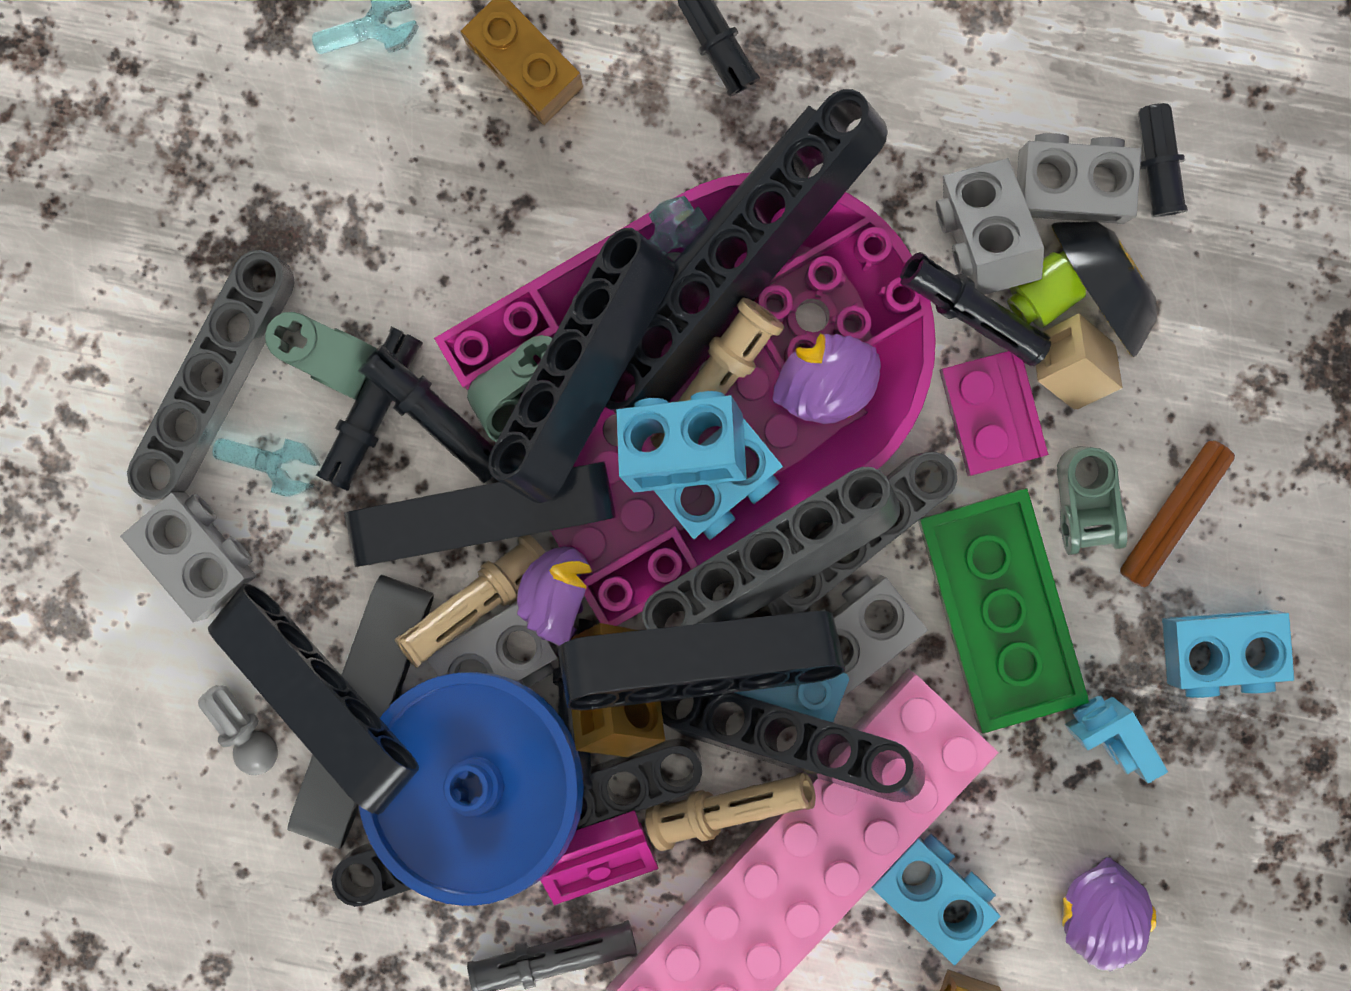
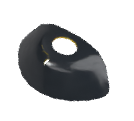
[1051,222,1157,357]

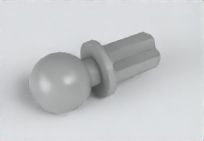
[198,685,278,775]

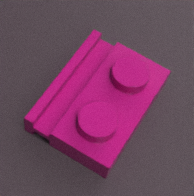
[939,351,1049,476]
[540,810,659,905]

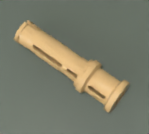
[650,297,784,448]
[395,535,545,668]
[645,772,816,851]

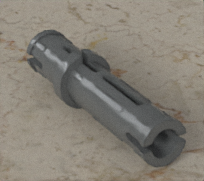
[467,920,638,991]

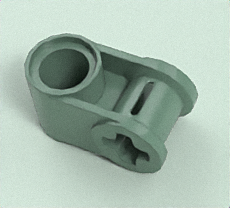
[265,312,377,400]
[467,335,552,442]
[1057,446,1128,555]

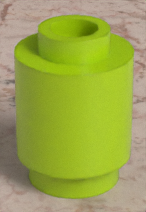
[1007,251,1086,328]

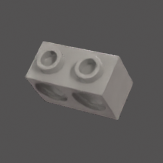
[1017,133,1142,224]
[936,158,1044,295]
[120,492,256,622]
[820,574,928,697]
[428,604,559,687]

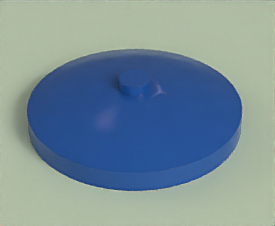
[359,672,584,906]

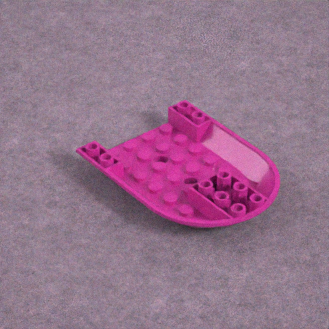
[434,172,936,626]

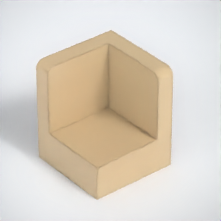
[1036,313,1123,409]

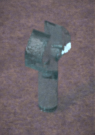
[312,0,419,54]
[649,196,708,254]
[212,438,320,497]

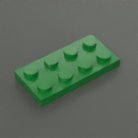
[918,488,1090,734]

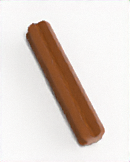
[1120,440,1235,588]

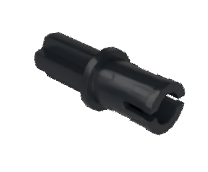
[678,0,760,97]
[1138,103,1188,217]

